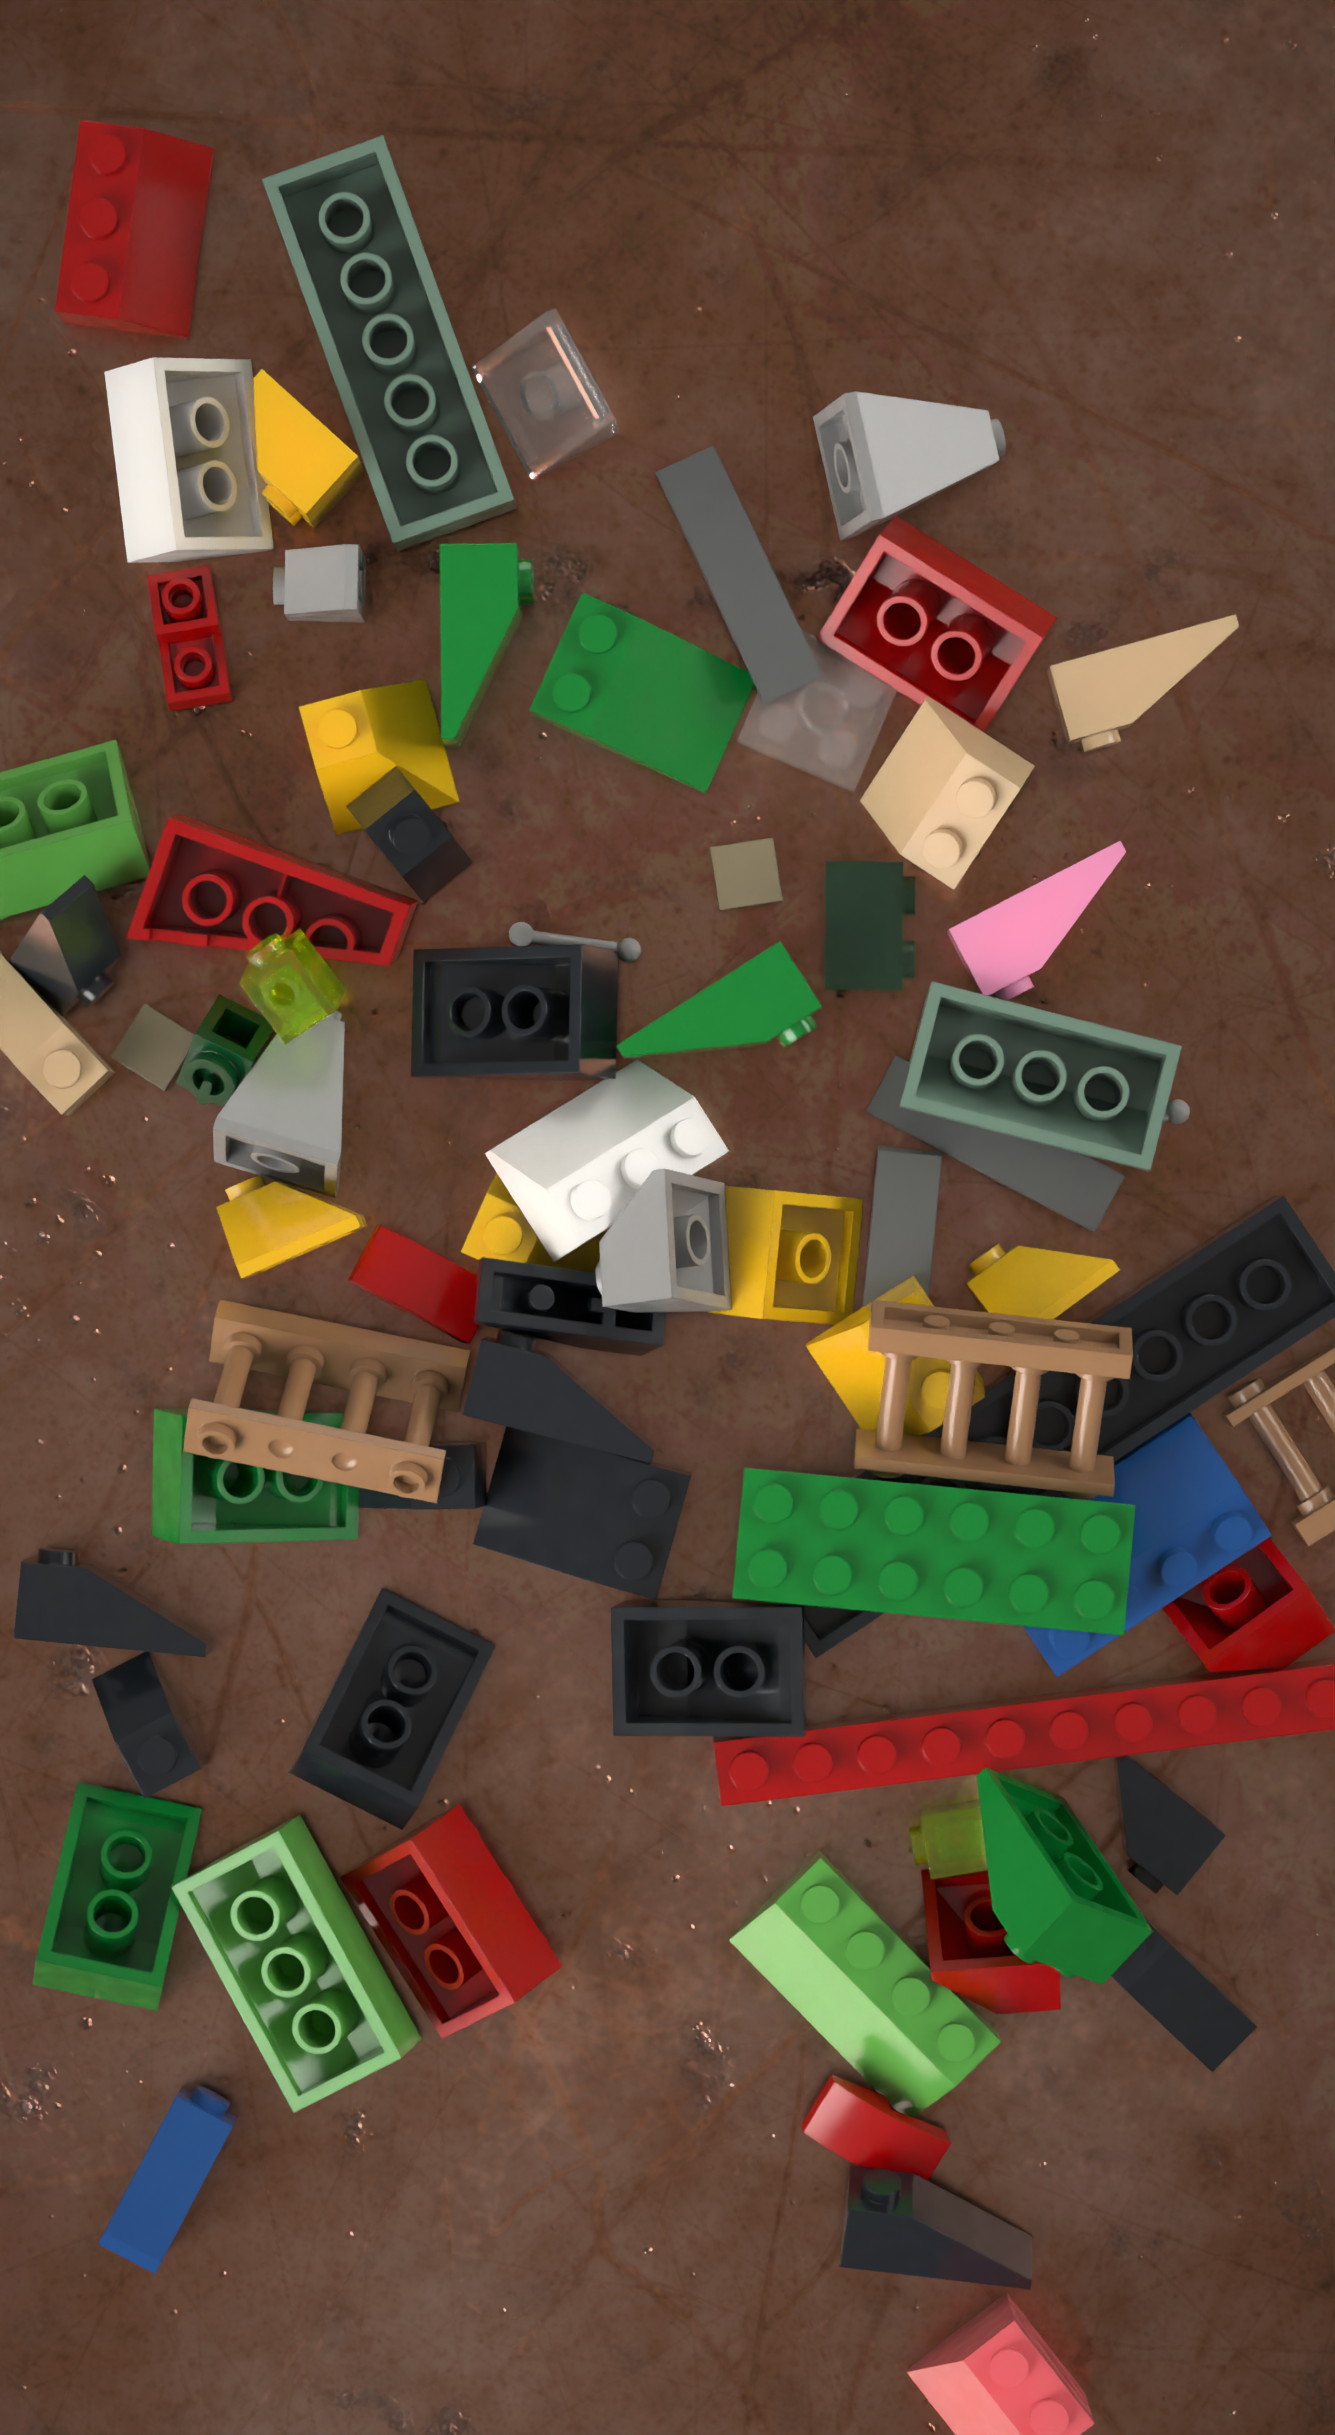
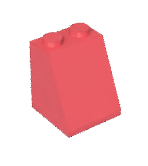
[906,2292,1095,2435]

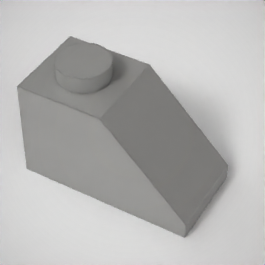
[273,544,366,622]

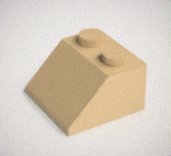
[860,696,1035,890]

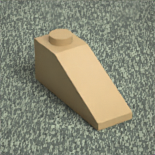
[1046,614,1239,752]
[0,951,116,1116]

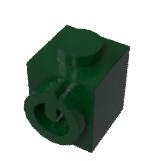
[176,994,276,1107]

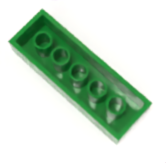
[732,1468,1136,1636]

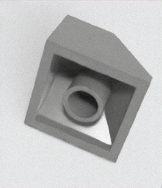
[596,1168,732,1312]

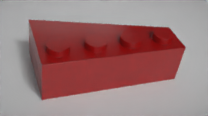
[126,813,418,966]

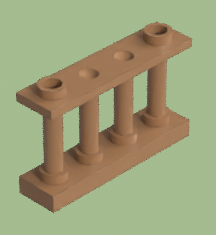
[183,1300,470,1503]
[854,1300,1133,1499]
[1221,1342,1335,1546]

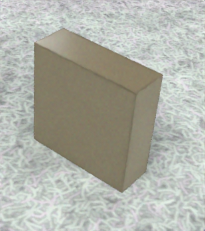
[710,837,783,911]
[111,1003,195,1091]

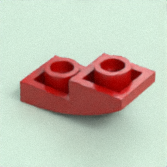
[147,565,233,711]
[347,1225,480,1344]
[801,2075,951,2181]

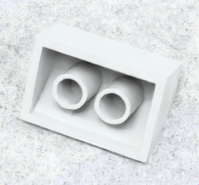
[104,357,274,563]
[485,1059,729,1262]

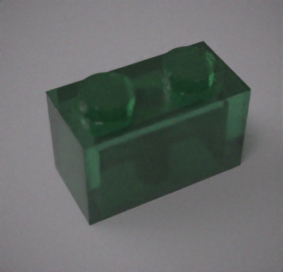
[824,861,915,993]

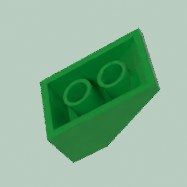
[439,543,534,749]
[529,592,754,794]
[616,941,822,1060]
[151,1408,359,1544]
[977,1767,1153,1985]
[32,1782,202,2011]

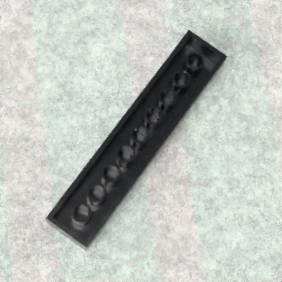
[779,1195,1335,1658]

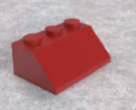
[55,120,215,339]
[816,515,1057,733]
[340,1804,562,2038]

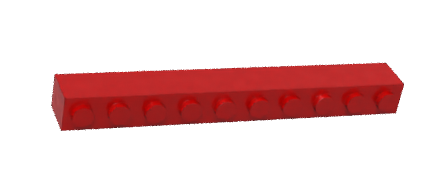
[713,1658,1335,1806]

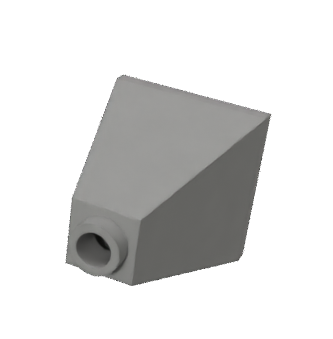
[813,391,1006,541]
[213,1003,345,1198]

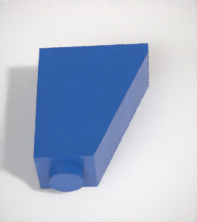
[98,2086,238,2274]

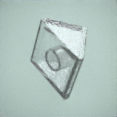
[471,308,619,479]

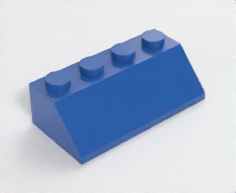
[1023,1412,1272,1677]

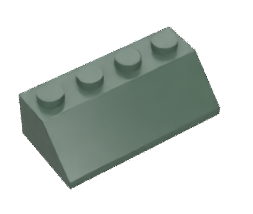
[899,981,1182,1172]

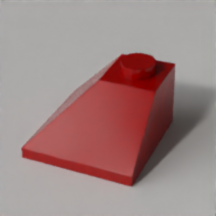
[1162,1538,1335,1672]
[921,1866,1061,2014]

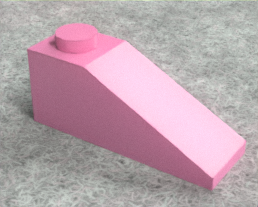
[947,841,1126,1001]

